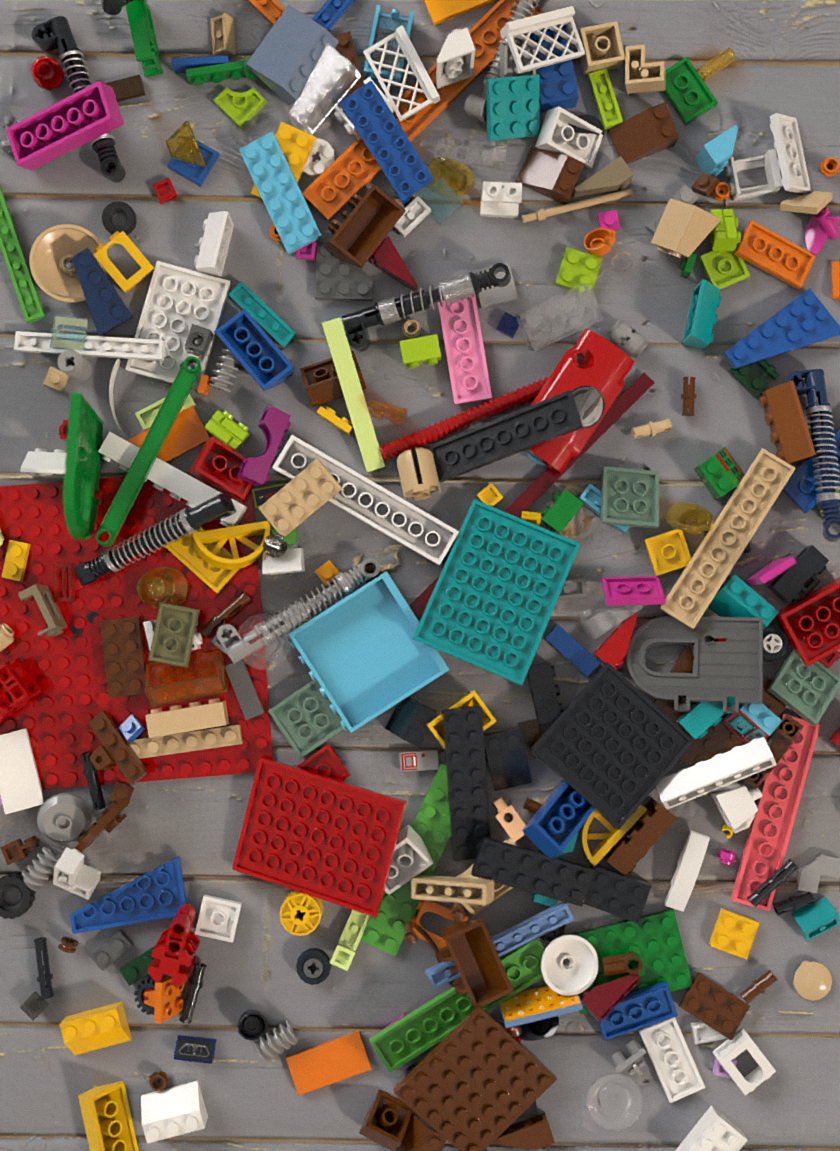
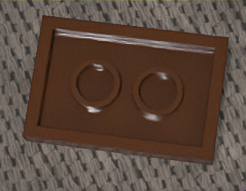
[679,972,750,1040]

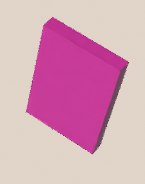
[744,556,796,586]
[601,576,666,606]

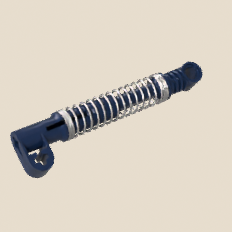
[785,369,840,542]

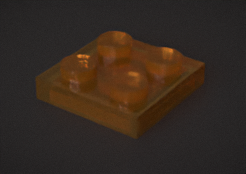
[368,400,408,425]

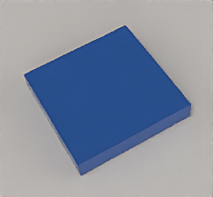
[167,134,220,187]

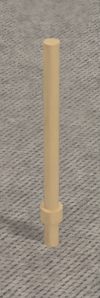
[521,188,633,223]

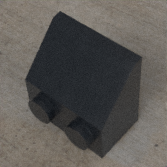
[385,697,437,747]

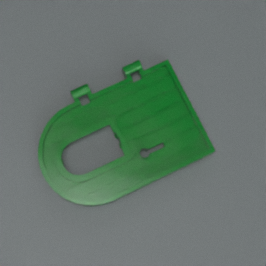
[63,393,104,540]

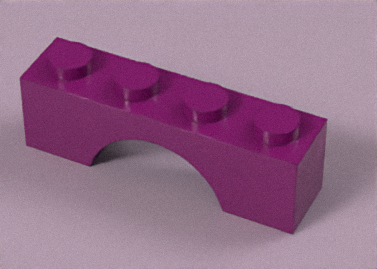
[237,405,291,487]

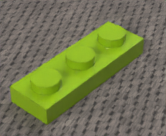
[588,68,623,130]

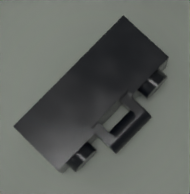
[768,545,829,603]

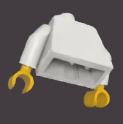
[704,782,762,839]

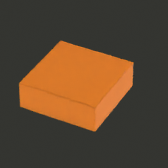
[197,374,211,397]

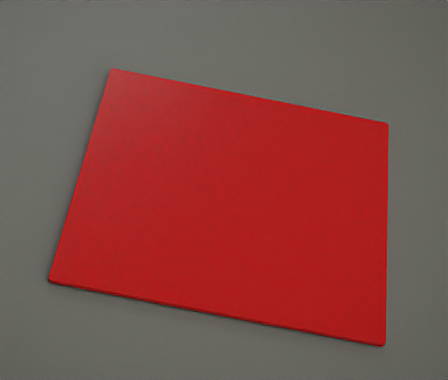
[0,471,273,790]

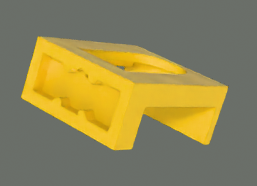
[94,231,154,293]

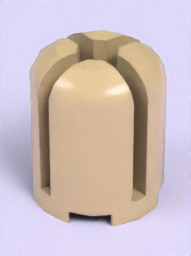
[396,448,441,501]

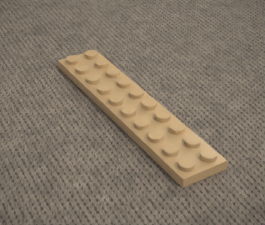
[659,448,796,630]

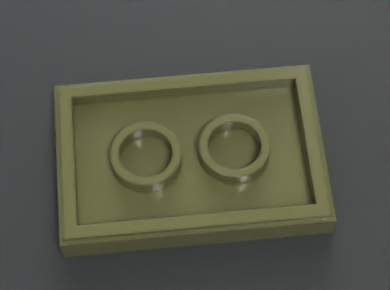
[148,602,199,667]

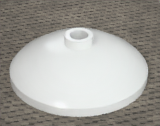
[541,935,598,996]

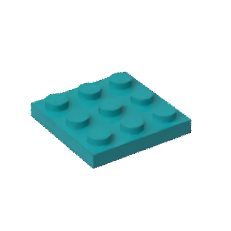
[485,74,540,141]

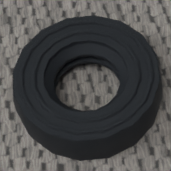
[102,201,137,235]

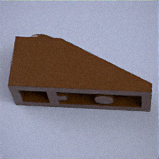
[492,1113,555,1150]

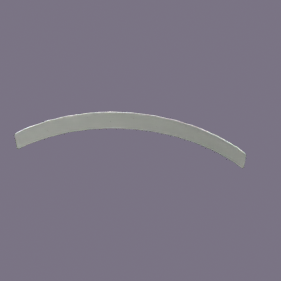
[109,359,125,433]

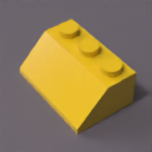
[427,690,497,749]
[60,1001,132,1055]

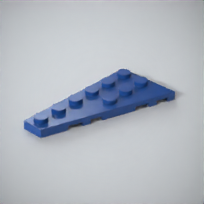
[722,288,840,369]
[70,855,188,934]

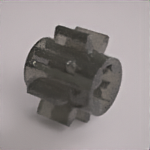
[263,533,288,558]

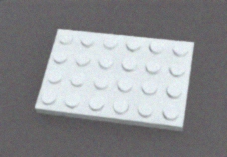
[125,261,231,391]

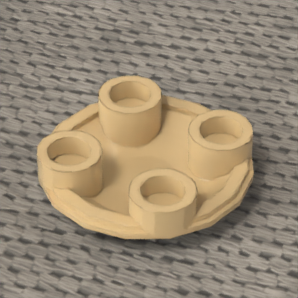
[793,961,832,1001]

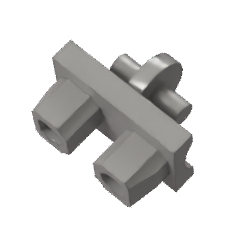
[611,1039,647,1077]

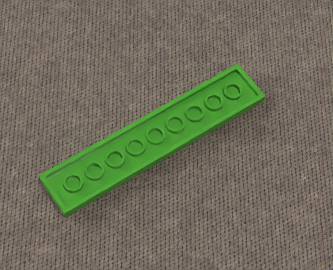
[361,763,451,956]
[369,937,545,1073]

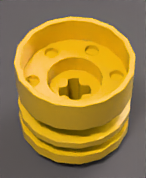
[280,890,324,936]

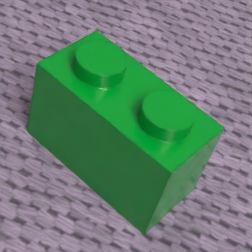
[541,489,584,534]

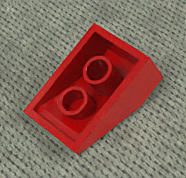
[189,437,252,500]

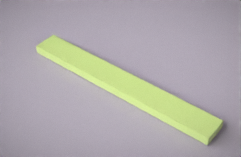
[322,317,385,472]

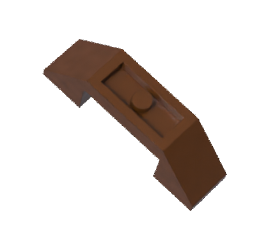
[744,714,804,789]

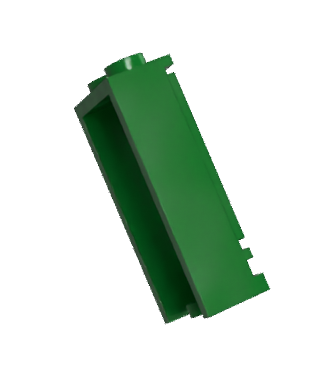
[125,0,164,77]

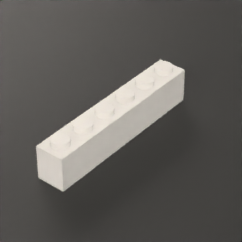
[656,737,777,810]

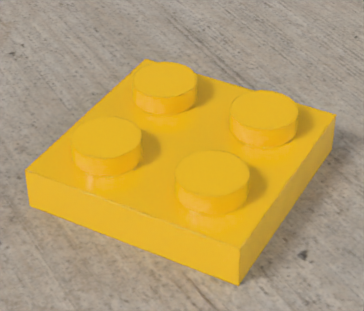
[644,528,691,576]
[709,908,759,959]

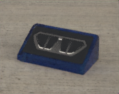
[174,1035,217,1064]

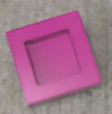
[597,210,620,231]
[295,240,317,261]

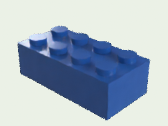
[527,24,579,113]
[522,780,595,859]

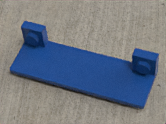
[339,81,434,205]

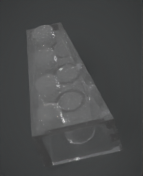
[289,44,361,135]

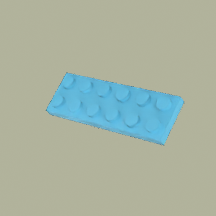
[239,131,323,254]

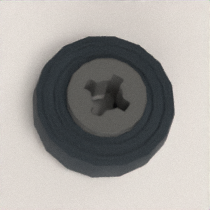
[296,948,331,985]

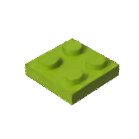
[699,246,750,290]
[555,247,603,296]

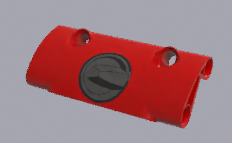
[526,329,635,474]

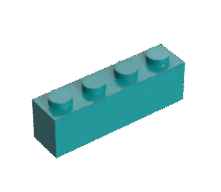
[676,698,735,740]

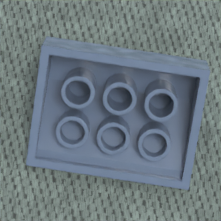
[245,5,339,106]

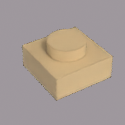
[43,366,69,392]

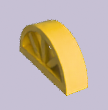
[191,521,270,570]
[580,805,647,867]

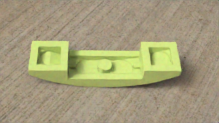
[330,910,370,971]

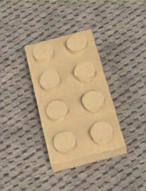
[258,459,343,538]

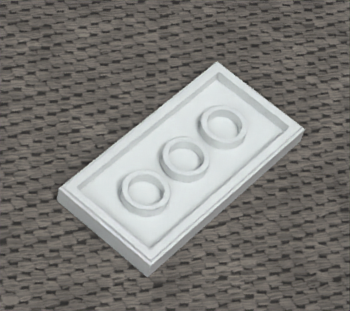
[0,728,45,814]
[638,1017,705,1103]

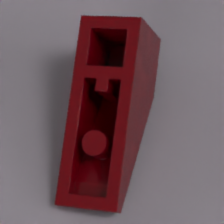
[369,236,418,292]
[581,974,640,1023]

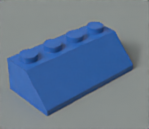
[214,308,294,391]

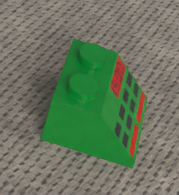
[694,447,745,500]

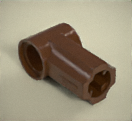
[602,951,643,975]

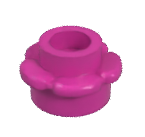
[717,849,736,865]

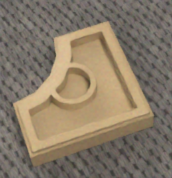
[780,191,833,214]

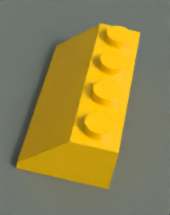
[78,1081,139,1151]

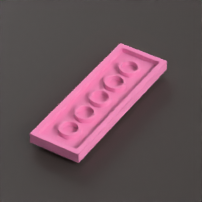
[437,296,492,405]

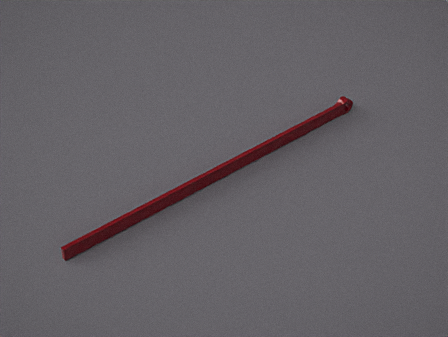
[409,372,655,619]

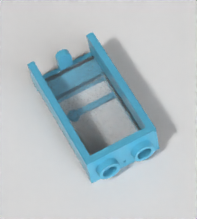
[364,5,414,87]

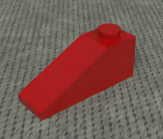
[593,611,638,669]

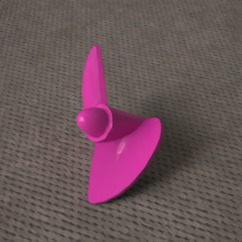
[805,207,840,255]

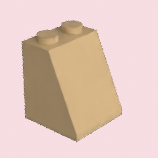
[651,198,720,258]

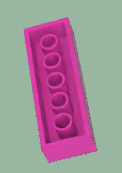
[6,81,124,171]

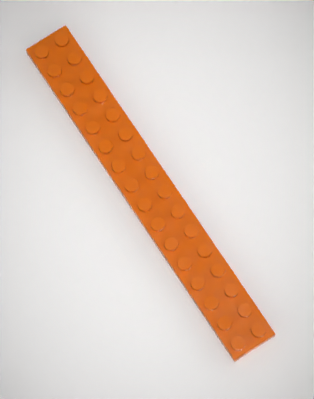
[302,0,543,222]

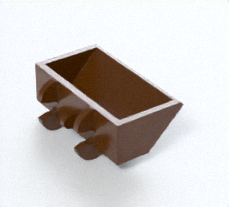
[325,184,406,268]
[439,919,514,1009]

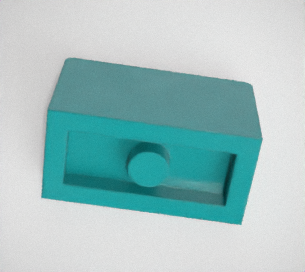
[792,897,840,942]

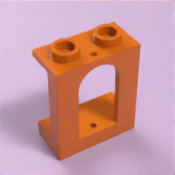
[411,899,468,948]

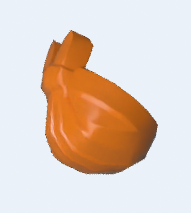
[584,228,616,257]

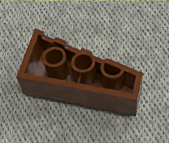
[604,797,678,876]

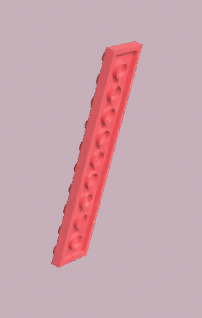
[730,713,821,912]

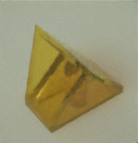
[166,121,206,167]

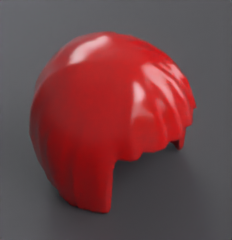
[31,56,64,91]

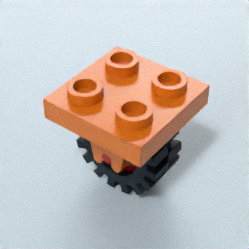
[134,975,184,1024]

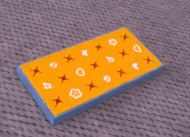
[499,985,583,1028]

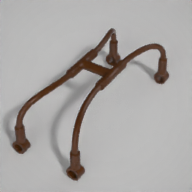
[404,902,522,1037]

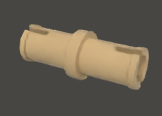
[631,418,672,440]

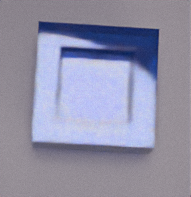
[496,312,522,339]

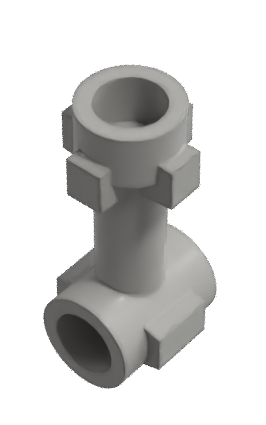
[1,116,18,154]

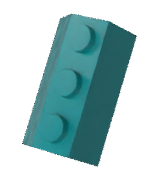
[682,279,721,349]
[708,574,779,629]

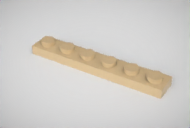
[127,724,243,759]

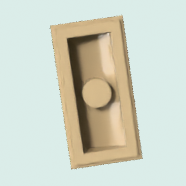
[211,13,236,56]

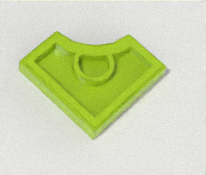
[213,87,267,129]

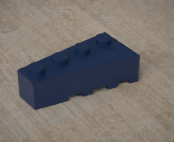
[71,248,133,336]

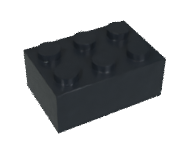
[584,864,651,923]

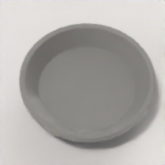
[37,793,92,844]

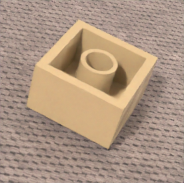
[578,21,625,75]

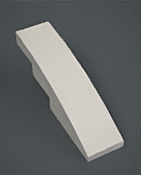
[664,830,710,912]

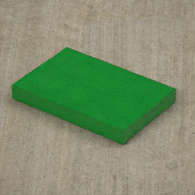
[662,57,718,126]

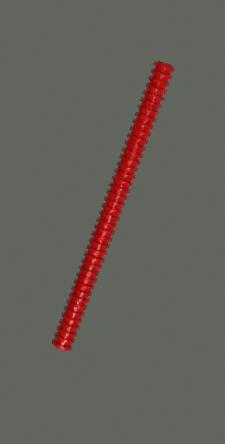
[379,375,550,461]

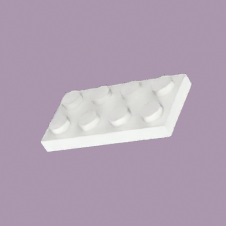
[770,113,811,194]

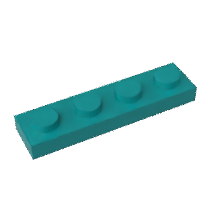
[228,281,297,348]

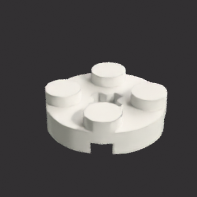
[303,138,335,178]

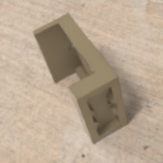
[18,584,68,637]

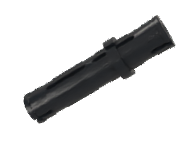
[80,751,106,810]
[746,858,798,907]
[34,937,54,999]
[179,962,207,1024]

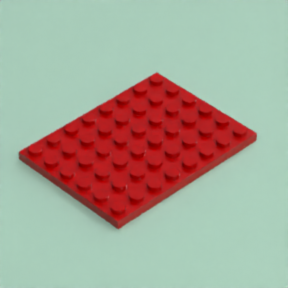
[232,757,407,917]

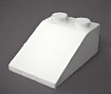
[535,106,603,168]

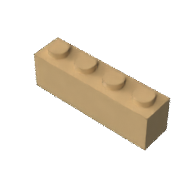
[145,698,229,738]
[411,874,494,905]

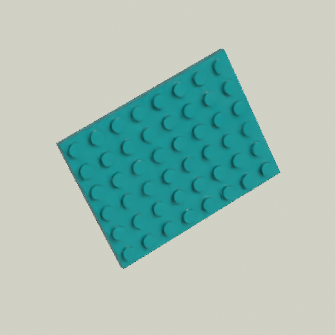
[412,499,581,686]

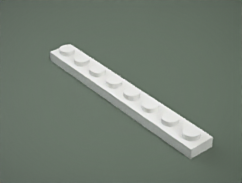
[14,331,166,361]

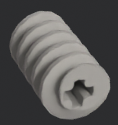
[208,349,241,393]
[58,350,92,381]
[22,847,61,891]
[254,1020,298,1062]

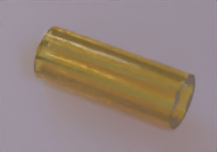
[696,48,736,81]

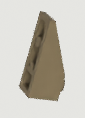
[572,156,634,198]

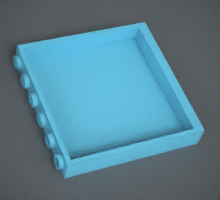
[288,571,450,733]

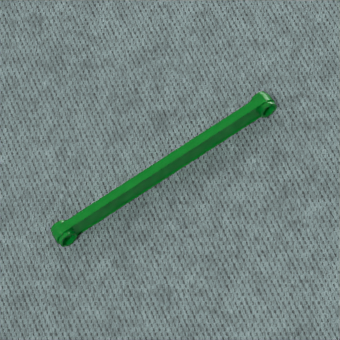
[96,356,202,547]

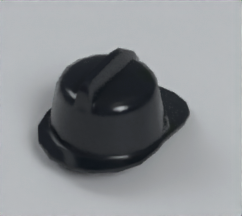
[518,1016,559,1041]

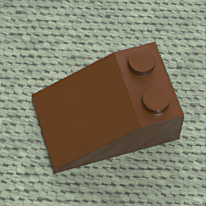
[608,102,679,164]
[515,147,585,205]

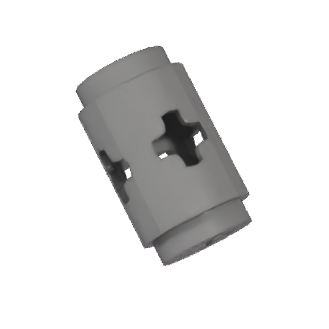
[607,319,648,358]

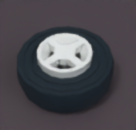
[763,626,789,661]

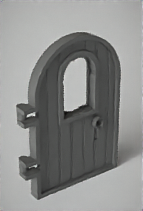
[627,616,763,713]

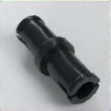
[773,892,815,916]

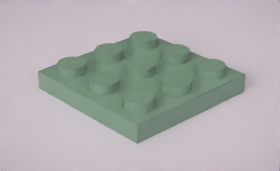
[601,466,659,529]
[767,648,840,726]
[268,680,344,759]

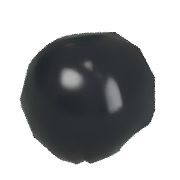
[237,1009,267,1041]

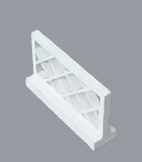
[500,6,586,73]
[363,25,440,122]

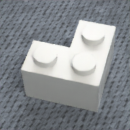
[53,847,101,900]

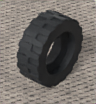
[0,873,36,919]

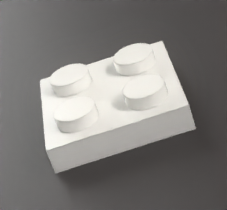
[195,894,242,943]

